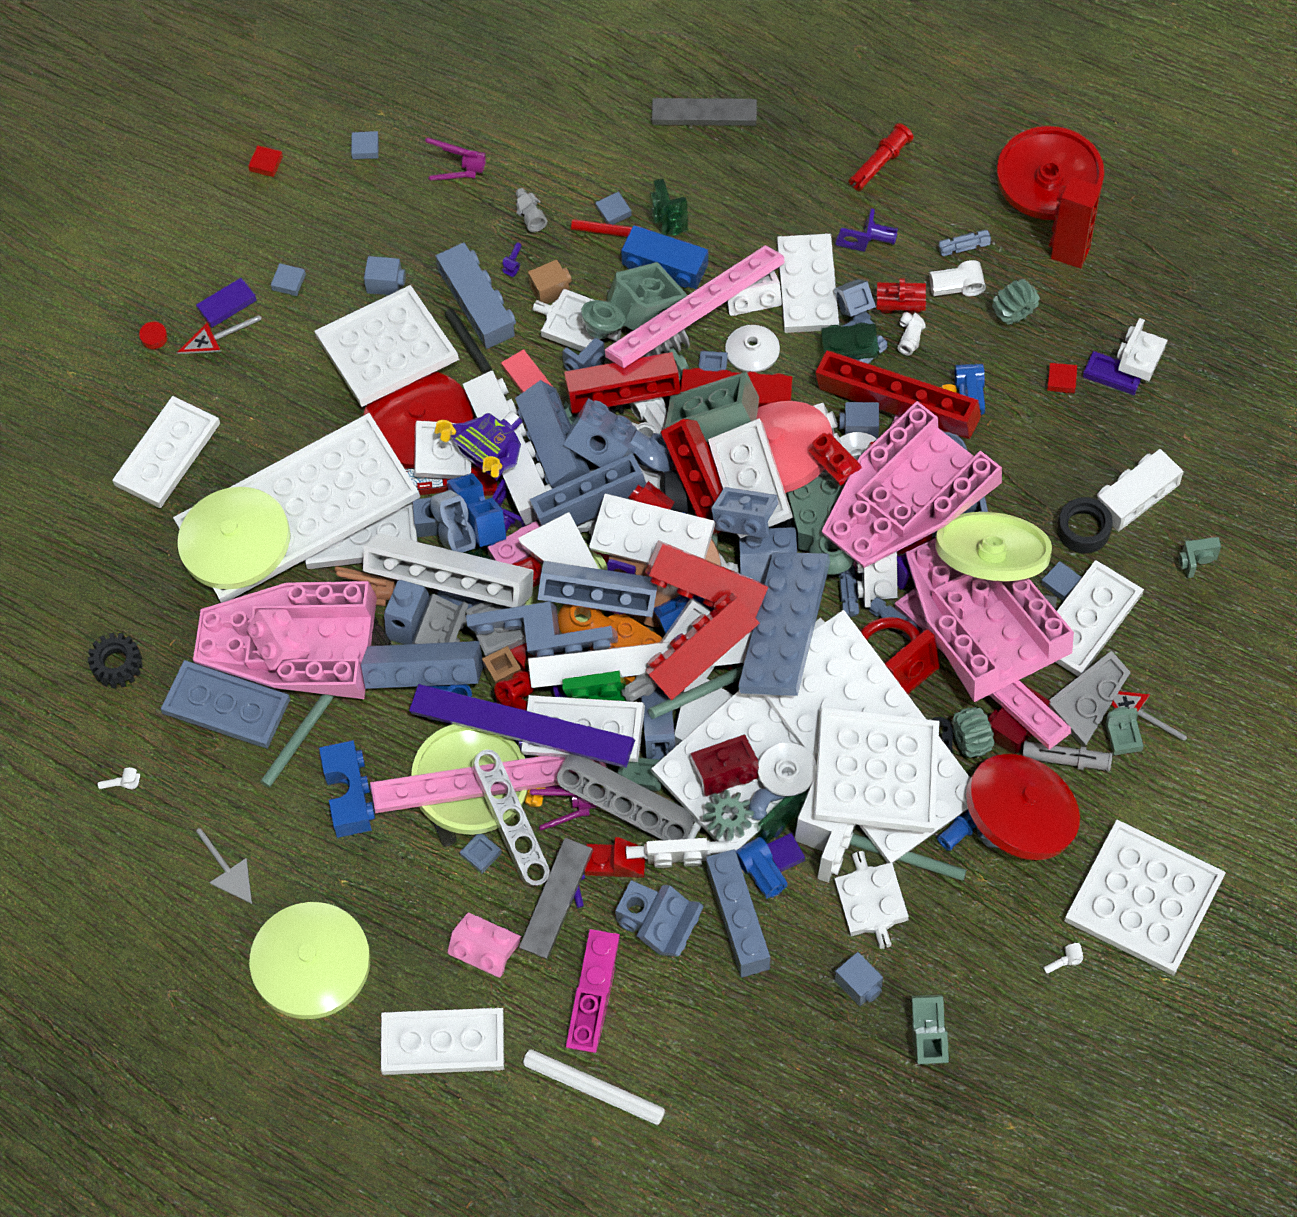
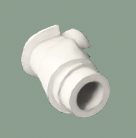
[897,312,926,355]

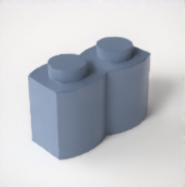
[431,490,476,553]

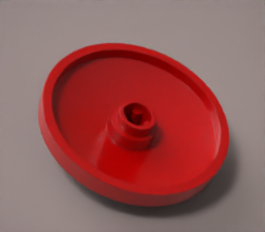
[997,126,1104,220]
[364,371,474,468]
[966,754,1080,860]

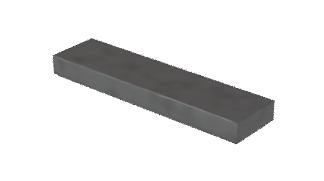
[652,98,757,126]
[519,838,593,960]

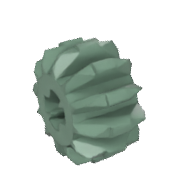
[992,279,1040,325]
[952,707,994,758]
[703,790,754,841]

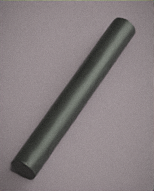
[444,308,492,374]

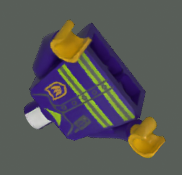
[434,411,522,481]

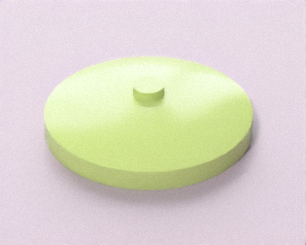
[178,487,290,589]
[935,512,1052,581]
[411,724,527,835]
[249,902,370,1019]

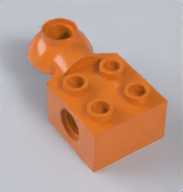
[557,604,663,685]

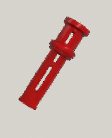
[848,123,914,191]
[494,653,564,706]

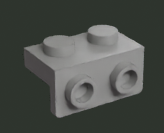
[412,594,469,644]

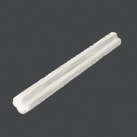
[523,1050,665,1125]

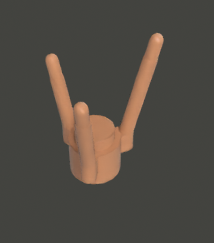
[335,566,396,606]

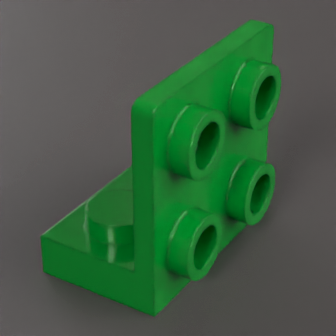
[562,670,627,701]

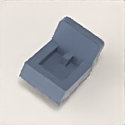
[562,338,605,371]

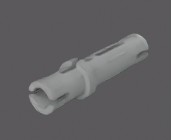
[1023,741,1113,772]

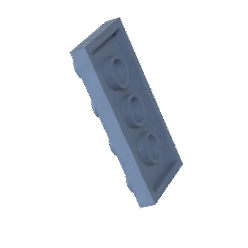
[161,660,290,749]

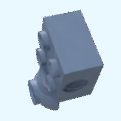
[563,398,674,472]

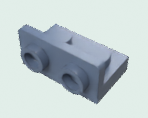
[711,487,779,538]
[637,885,704,957]

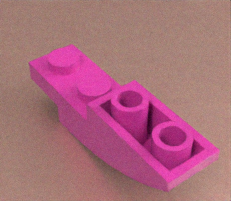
[566,929,620,1053]

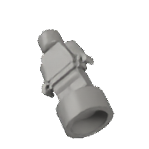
[516,188,547,232]

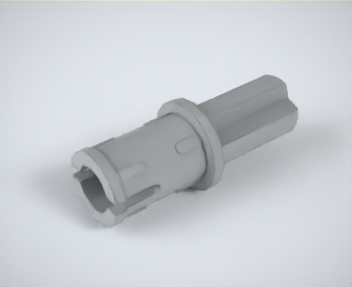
[622,673,659,702]

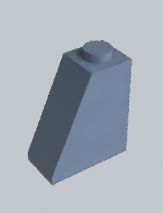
[641,687,675,760]

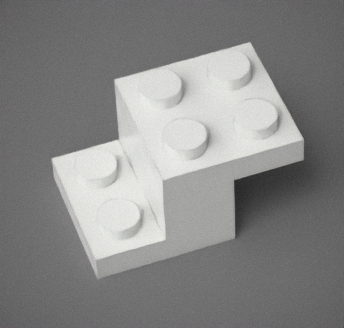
[795,773,855,883]

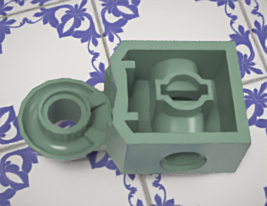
[581,262,688,339]
[786,475,855,574]

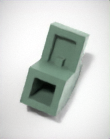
[911,994,949,1064]

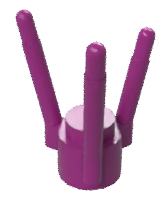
[425,138,486,181]
[529,785,596,831]

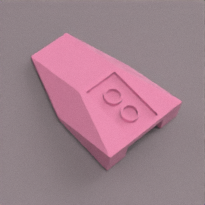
[822,401,1002,568]
[906,538,1074,702]
[193,581,377,699]

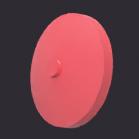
[756,401,834,493]

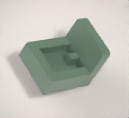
[1105,707,1143,756]
[618,758,662,791]

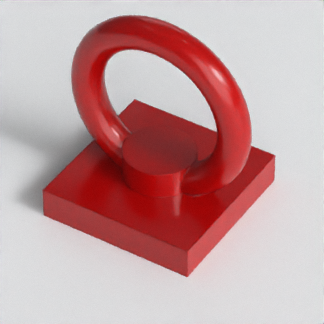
[860,617,940,695]

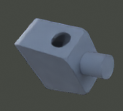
[384,580,430,645]

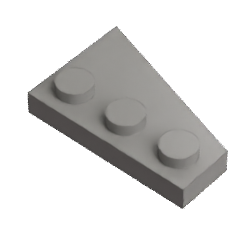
[1049,651,1130,747]

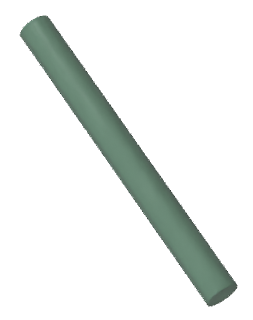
[648,665,744,719]
[260,694,334,788]
[850,834,967,881]

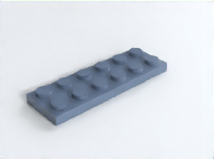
[739,552,830,696]

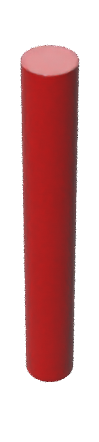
[571,219,651,237]

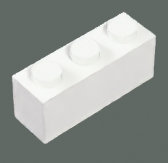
[1097,449,1183,532]

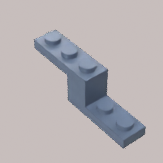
[466,601,618,657]

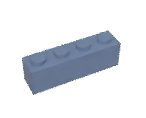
[435,243,516,349]
[515,380,590,488]
[530,453,646,527]
[537,561,657,617]
[361,641,483,689]
[706,849,770,978]

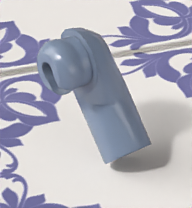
[749,788,786,820]

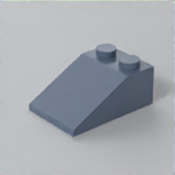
[739,528,797,616]

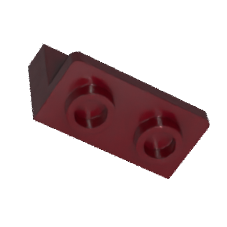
[690,734,759,796]

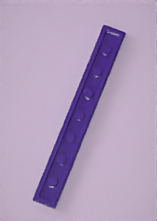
[409,684,636,768]

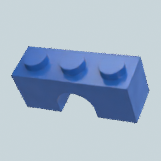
[447,473,506,547]
[319,740,375,838]

